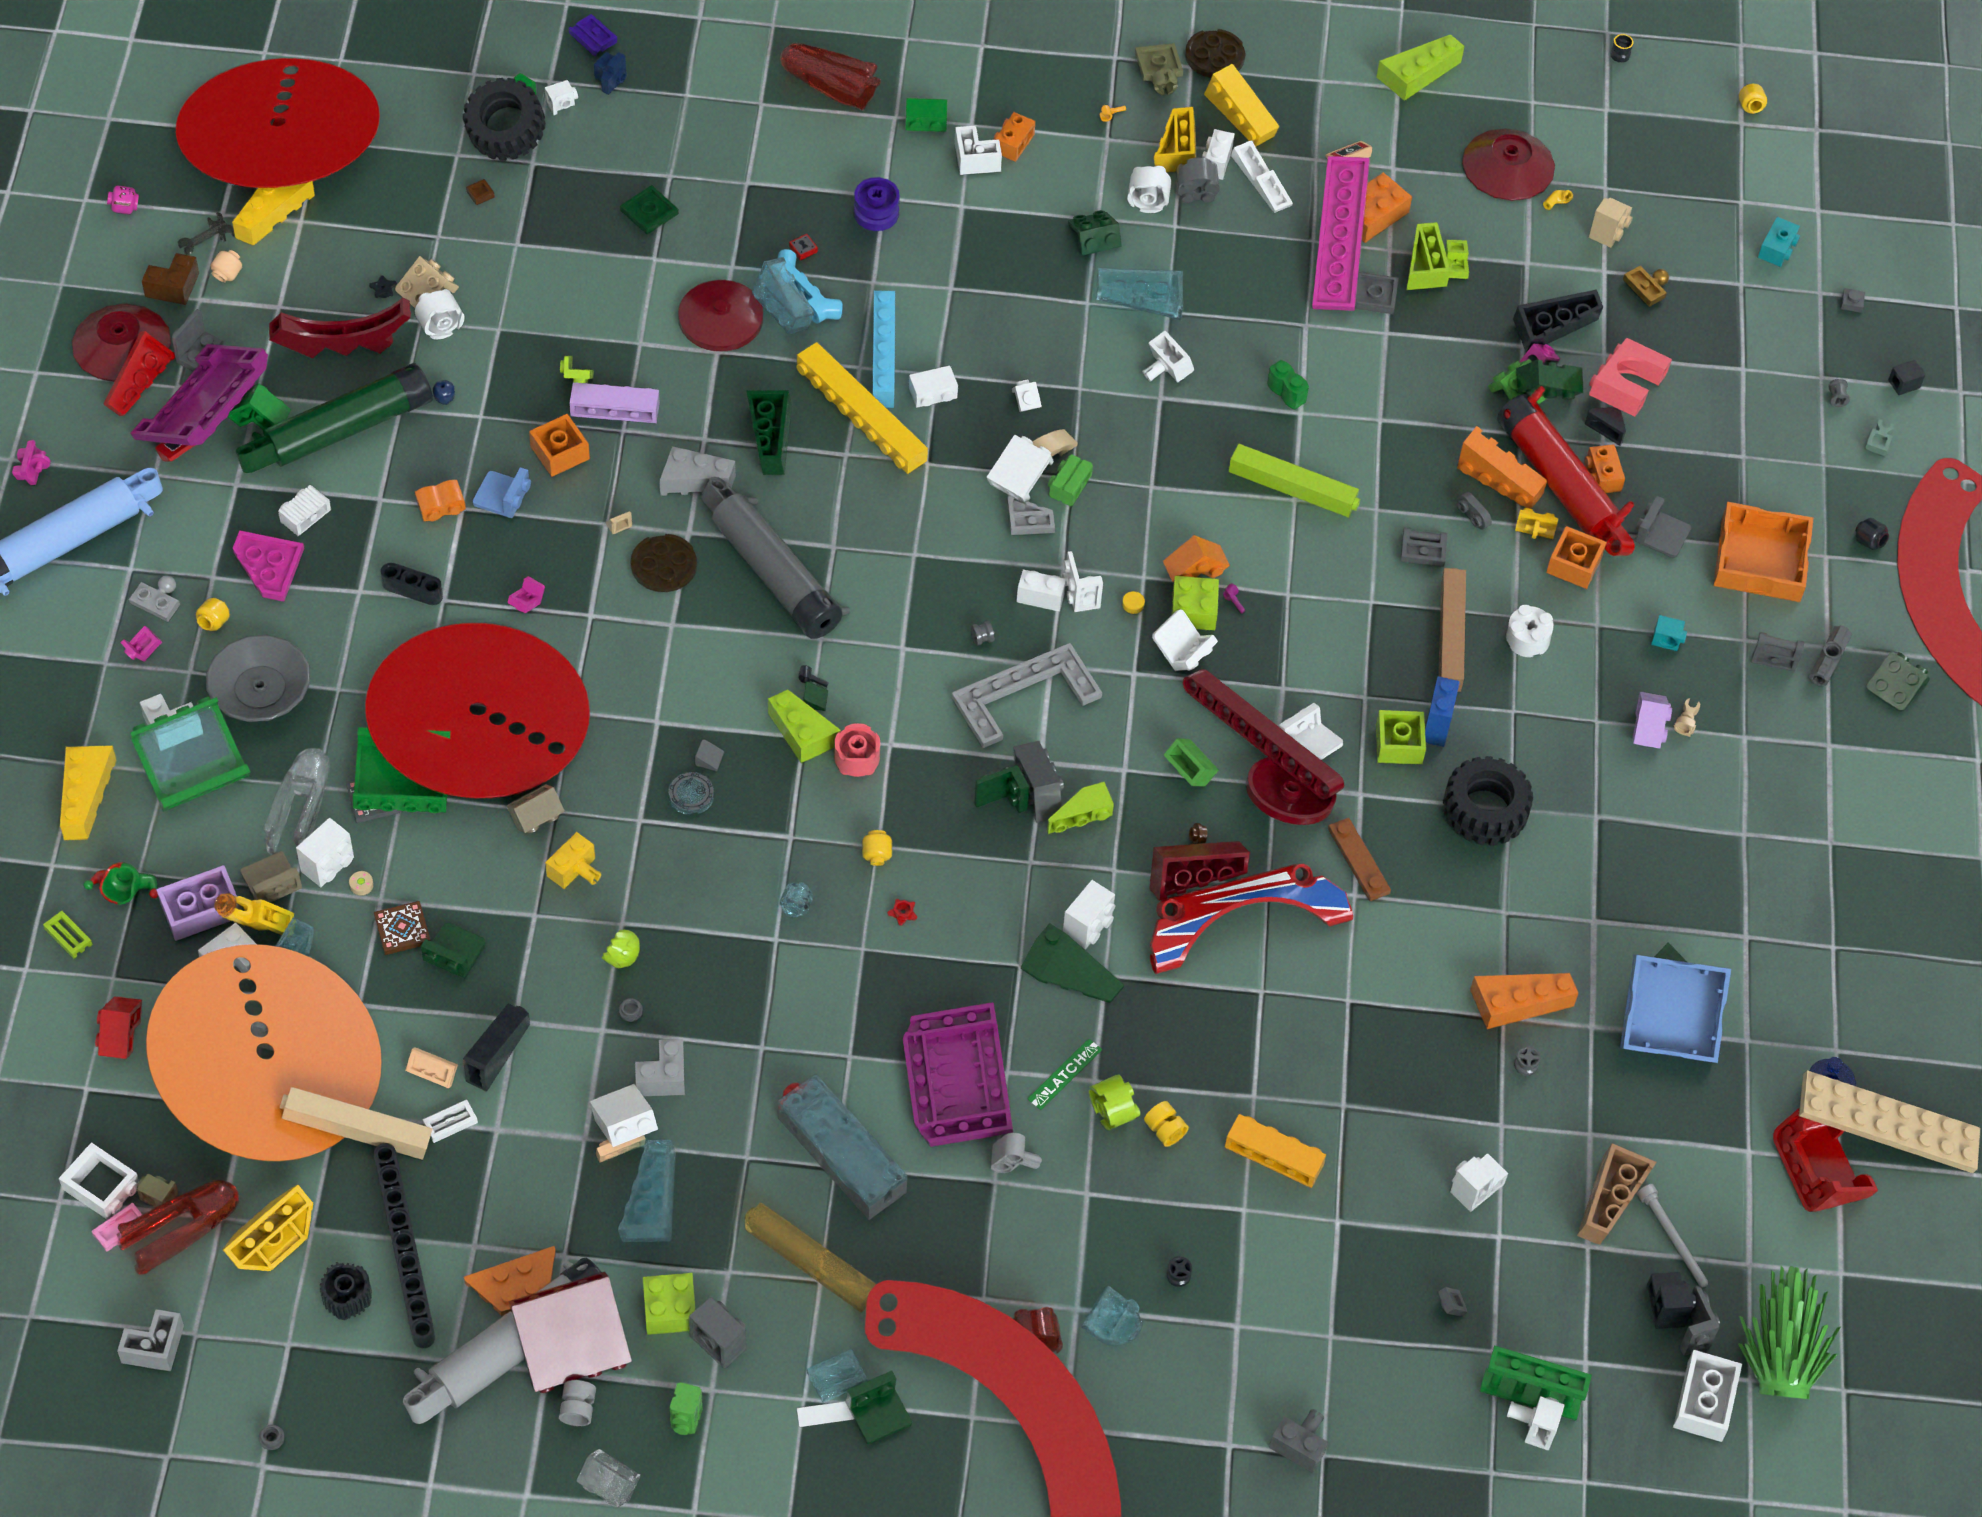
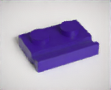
[569,14,617,56]

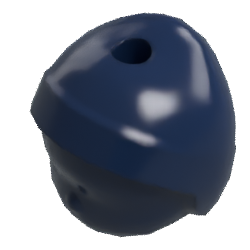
[433,380,455,405]

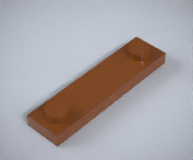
[1328,817,1391,901]

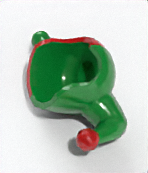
[83,862,158,905]

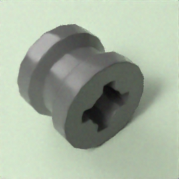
[971,620,995,646]
[1514,1046,1541,1076]

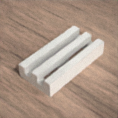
[423,1100,478,1143]

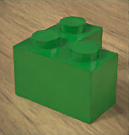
[228,383,291,430]

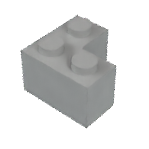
[635,1039,685,1096]
[117,1309,184,1371]

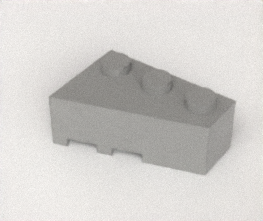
[660,446,736,496]

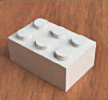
[1673,1350,1742,1442]

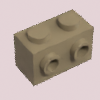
[507,784,565,833]

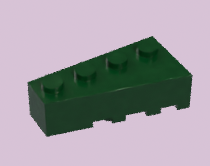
[746,390,792,475]

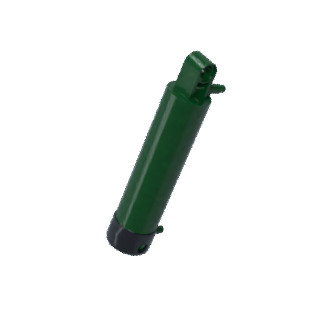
[236,363,433,473]

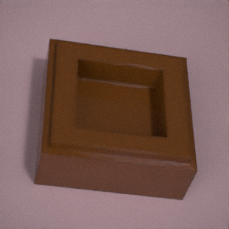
[466,179,495,205]

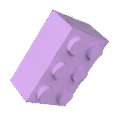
[156,865,237,941]

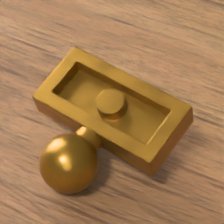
[1623,266,1669,307]

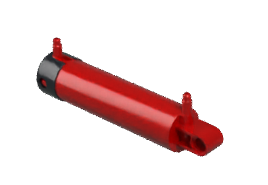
[1497,386,1635,556]

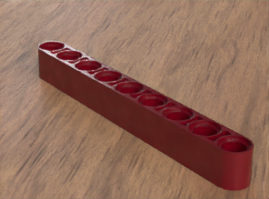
[1183,669,1344,799]

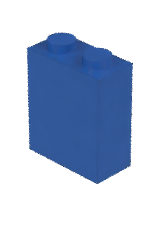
[1425,676,1460,747]

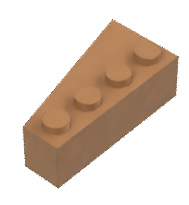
[1577,1143,1657,1245]

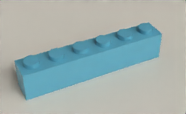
[873,291,895,408]

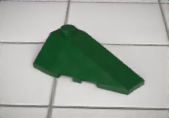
[1021,923,1124,1003]

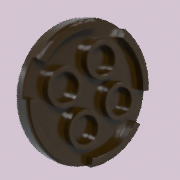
[1185,29,1246,78]
[631,534,697,592]

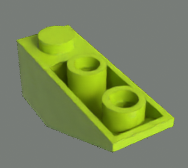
[1047,782,1114,834]

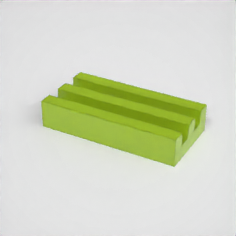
[43,911,93,959]

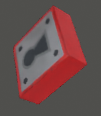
[789,234,818,260]

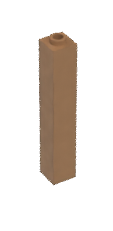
[1439,568,1466,692]

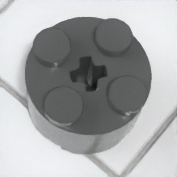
[1176,158,1220,203]

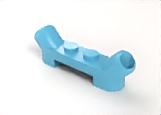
[768,249,843,324]

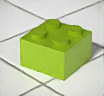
[1171,576,1219,630]
[1376,710,1426,764]
[643,1273,695,1335]

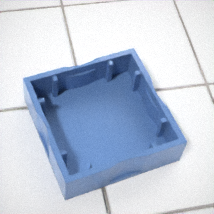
[1620,954,1731,1063]

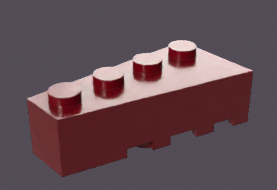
[1149,841,1250,901]

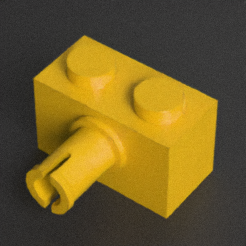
[545,832,601,889]

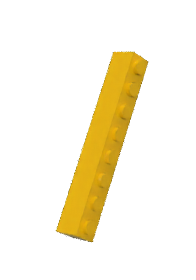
[796,342,928,474]

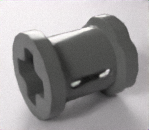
[1828,379,1850,407]

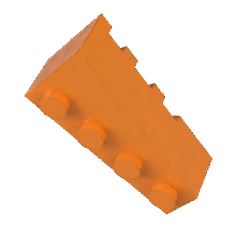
[1457,426,1547,509]
[1470,973,1578,1029]

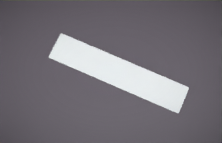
[797,1401,854,1427]

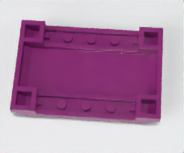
[130,344,268,446]

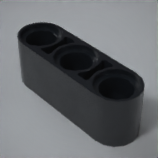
[381,563,443,605]

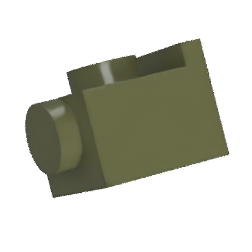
[137,1174,178,1212]

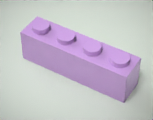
[570,383,660,423]

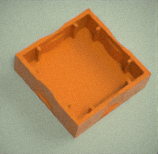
[1713,502,1814,602]

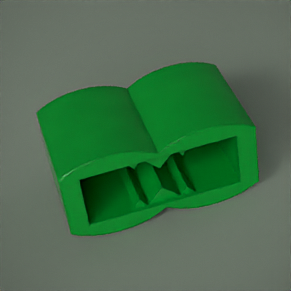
[1267,360,1309,409]

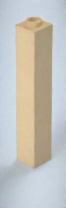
[280,1087,433,1160]

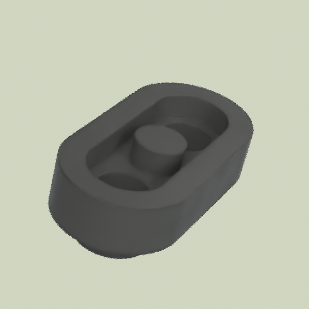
[1457,492,1492,530]

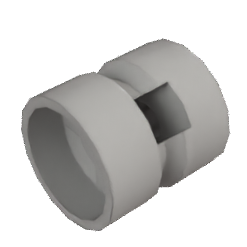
[559,1380,596,1426]

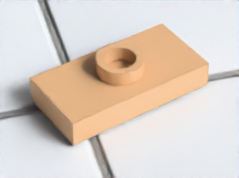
[405,1047,458,1088]

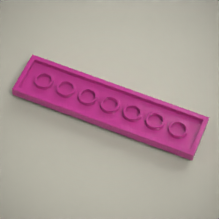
[1312,156,1370,311]

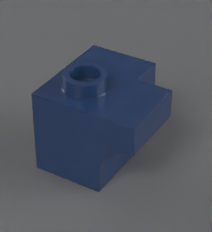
[594,52,627,95]

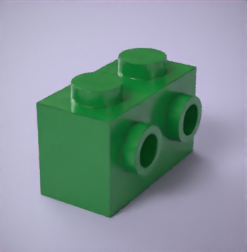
[906,98,947,132]

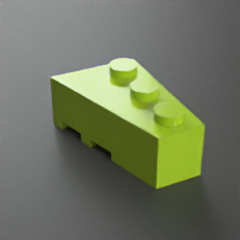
[1406,222,1451,290]
[768,689,841,763]

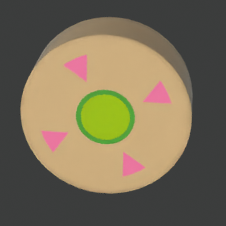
[349,871,373,895]

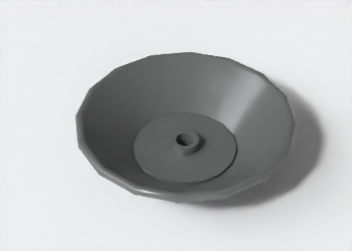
[206,635,310,722]

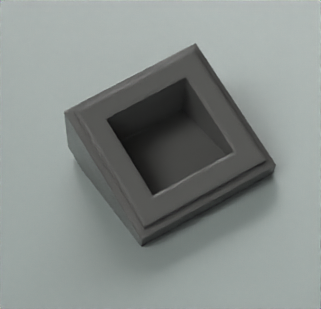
[695,739,724,771]

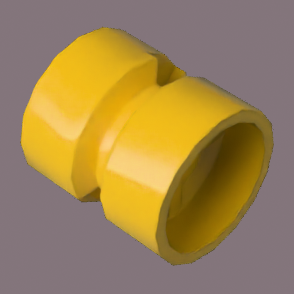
[1144,1101,1189,1147]

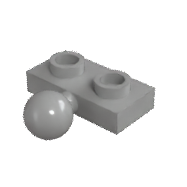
[129,576,180,622]

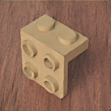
[395,256,459,308]

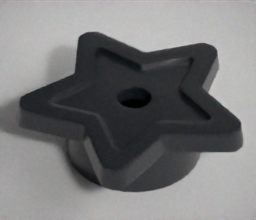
[369,275,397,298]

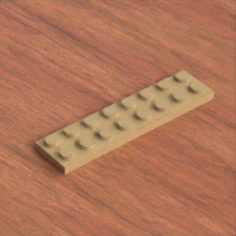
[1799,1070,1980,1173]

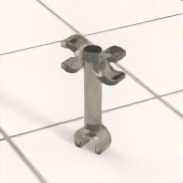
[178,212,235,255]

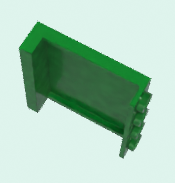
[353,727,451,813]

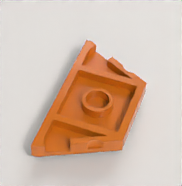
[464,1246,556,1316]

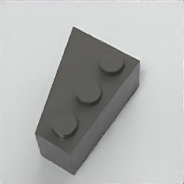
[1013,741,1064,823]

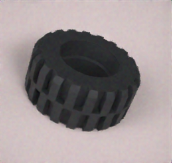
[463,77,546,161]
[1443,756,1533,845]

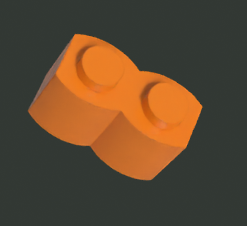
[415,480,466,521]

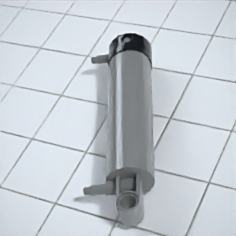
[403,1258,602,1424]

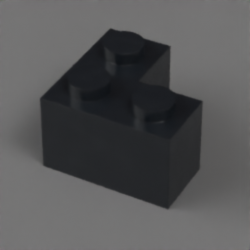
[1647,1272,1696,1329]

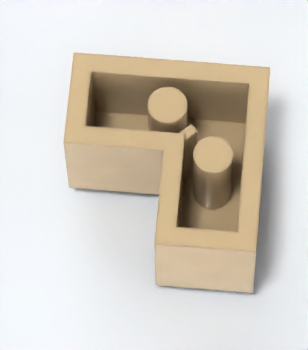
[1589,198,1633,248]

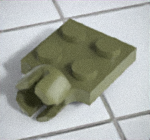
[1135,43,1183,95]

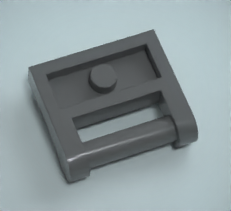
[1401,527,1447,567]
[1751,632,1804,672]

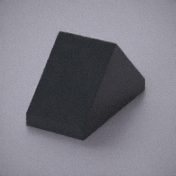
[1585,407,1626,446]

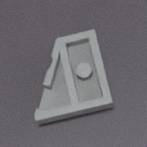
[1007,496,1055,535]

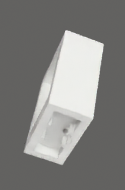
[59,1142,139,1220]

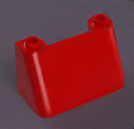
[1773,1108,1878,1212]

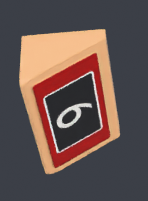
[1326,141,1372,159]

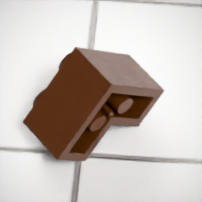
[142,253,199,305]

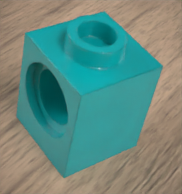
[1651,615,1687,651]

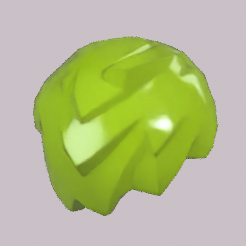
[602,929,640,968]

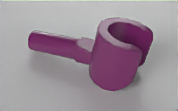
[1223,583,1245,614]

